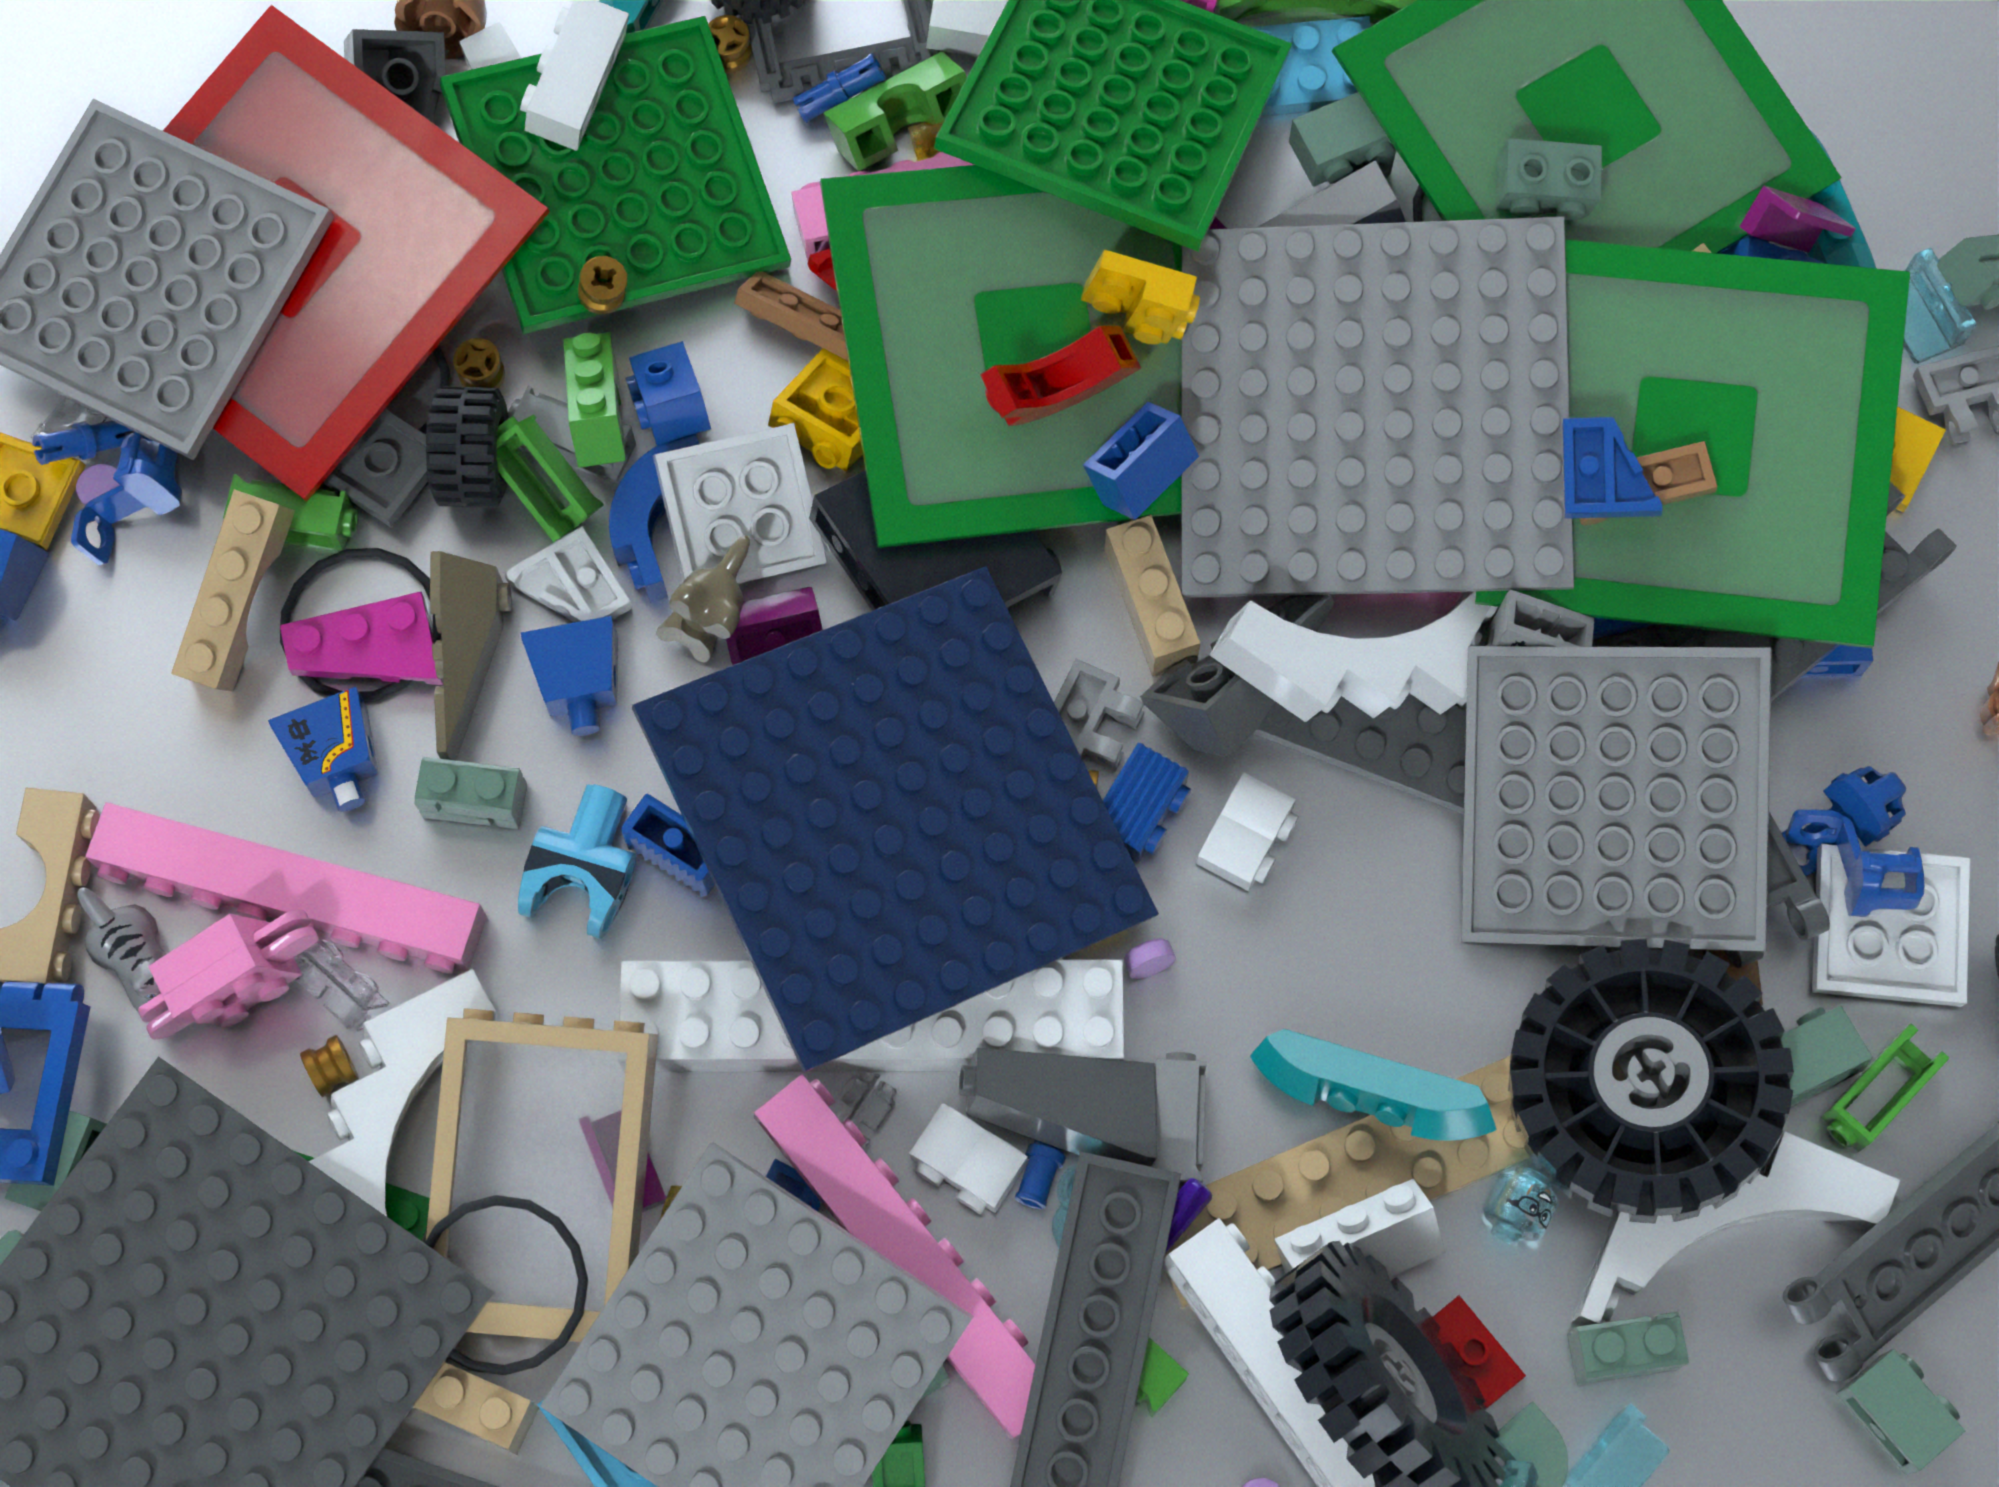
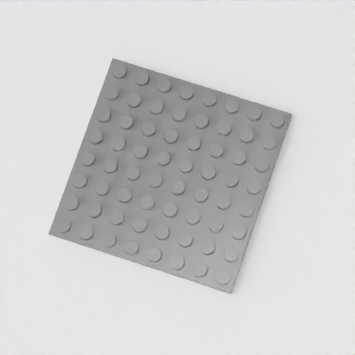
[1182,217,1574,598]

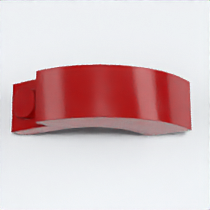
[980,326,1141,426]

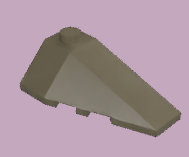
[430,551,512,761]

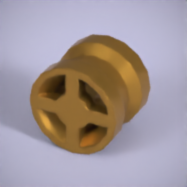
[708,15,752,73]
[578,256,627,314]
[453,338,505,388]
[300,1034,359,1097]

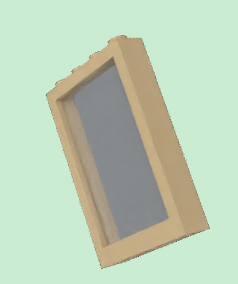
[426,1008,658,1342]

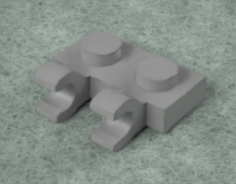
[1913,345,1999,445]
[1054,659,1144,771]

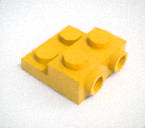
[1081,249,1200,344]
[768,348,863,472]

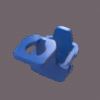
[71,432,182,565]
[1782,766,1906,877]
[1786,810,1925,917]

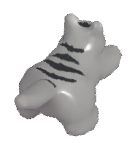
[77,887,167,1012]

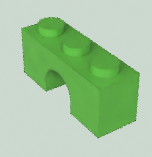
[823,51,967,171]
[564,332,626,468]

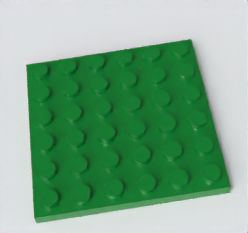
[934,0,1292,252]
[440,16,792,334]

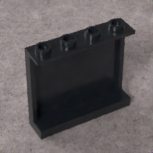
[809,470,1063,611]

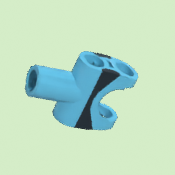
[518,784,637,939]

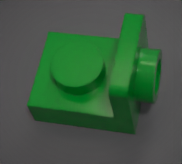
[872,1420,925,1487]

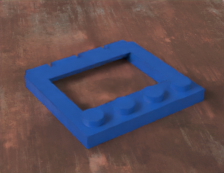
[0,981,91,1186]

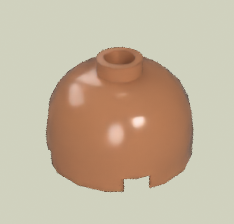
[394,0,487,59]

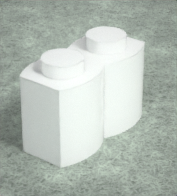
[1197,772,1299,891]
[909,1103,1028,1214]

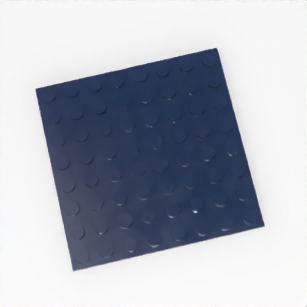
[631,566,1159,1073]

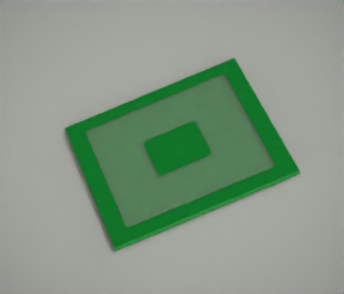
[1331,0,1842,253]
[820,165,1182,548]
[1475,239,1910,648]

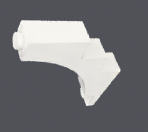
[1572,1131,1902,1326]

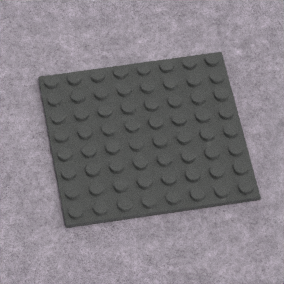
[0,1056,494,1487]

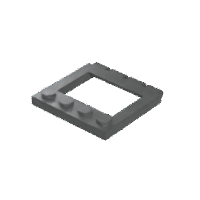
[746,0,938,103]

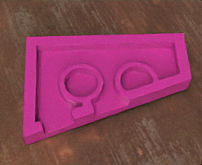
[280,591,443,685]

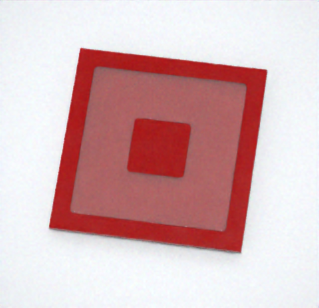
[163,4,550,502]

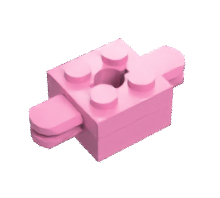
[138,910,319,1039]

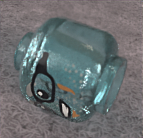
[1482,1166,1558,1246]

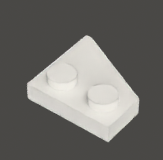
[503,526,633,622]

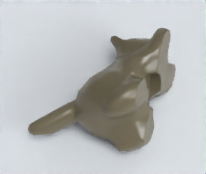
[656,536,750,662]

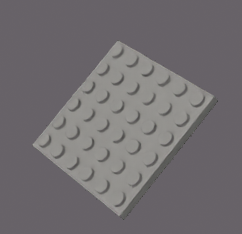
[0,98,335,460]
[1461,646,1772,951]
[540,1142,974,1487]

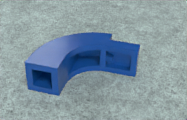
[609,434,699,603]

